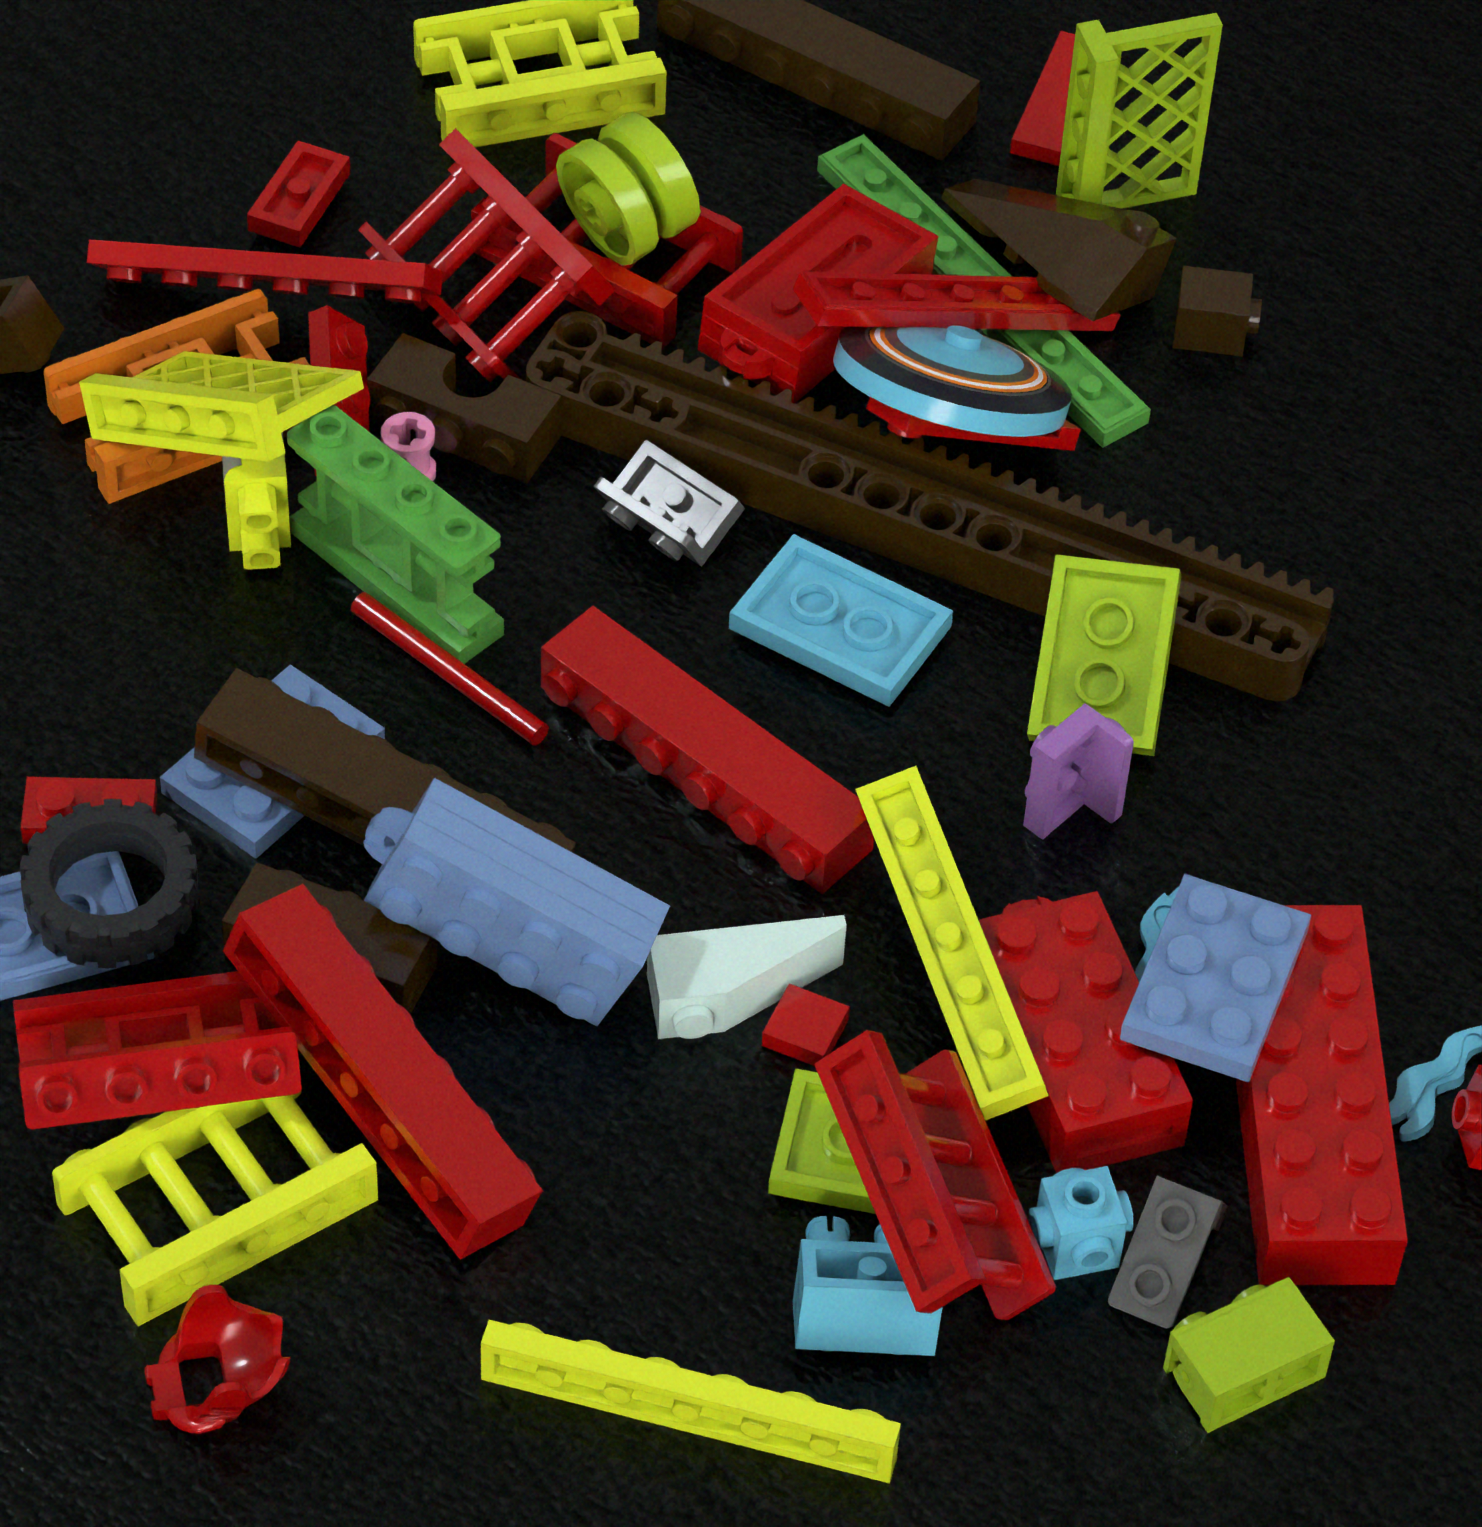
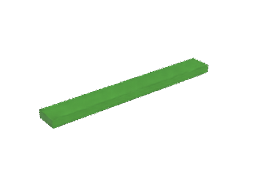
[817,134,1151,448]

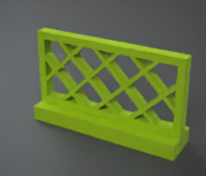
[1056,13,1223,209]

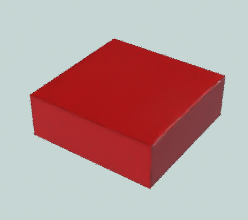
[762,983,850,1066]

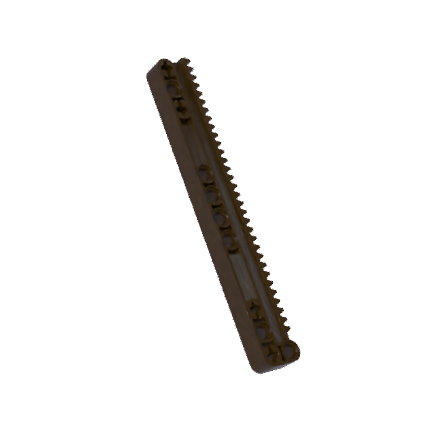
[526,311,1334,701]

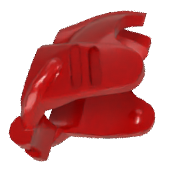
[144,1285,290,1434]

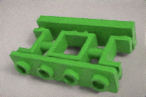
[287,405,504,664]

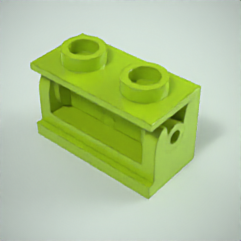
[1163,1277,1335,1433]

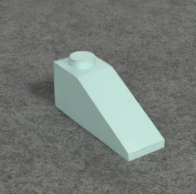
[647,915,847,1039]

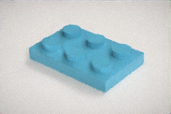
[729,534,953,707]

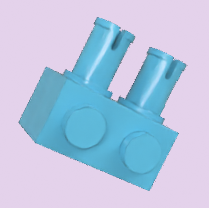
[793,1216,942,1356]

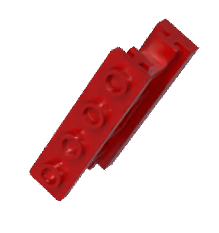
[13,971,302,1130]

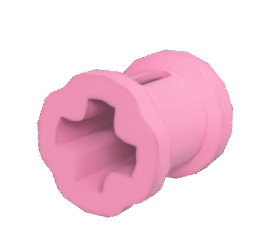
[381,412,436,481]

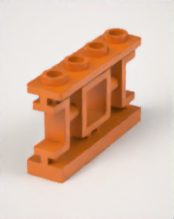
[44,289,310,504]

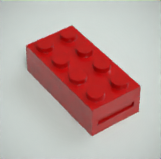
[698,184,939,403]
[978,891,1193,1173]

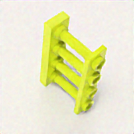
[52,1064,378,1327]

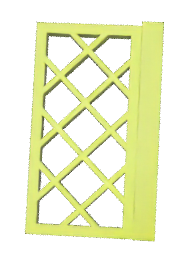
[79,351,364,462]

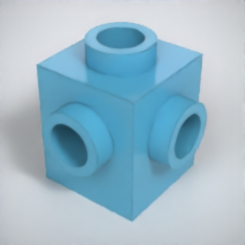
[1029,1166,1133,1280]

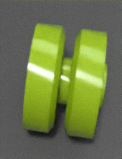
[556,111,701,265]

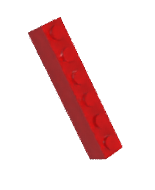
[541,606,874,894]
[223,884,543,1260]

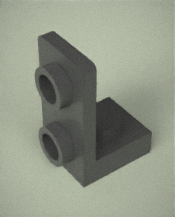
[1108,1176,1229,1329]

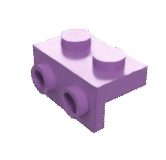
[1023,703,1134,840]

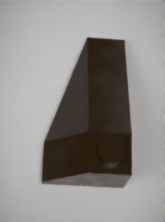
[941,179,1177,321]

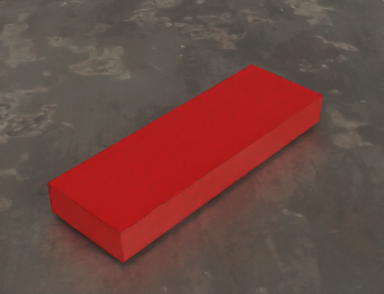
[1010,31,1075,166]

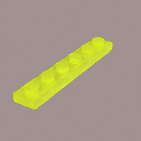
[855,766,1048,1121]
[481,1320,901,1483]

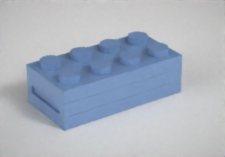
[363,778,670,1026]

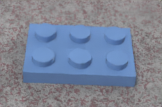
[160,665,385,859]
[1120,874,1311,1082]

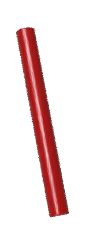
[351,592,549,746]

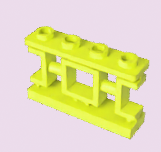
[413,0,667,147]

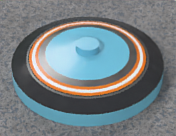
[833,326,1072,437]

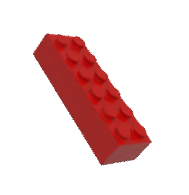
[1236,905,1408,1285]

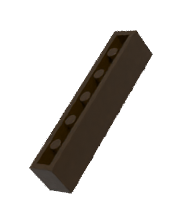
[657,0,980,161]
[194,668,576,853]

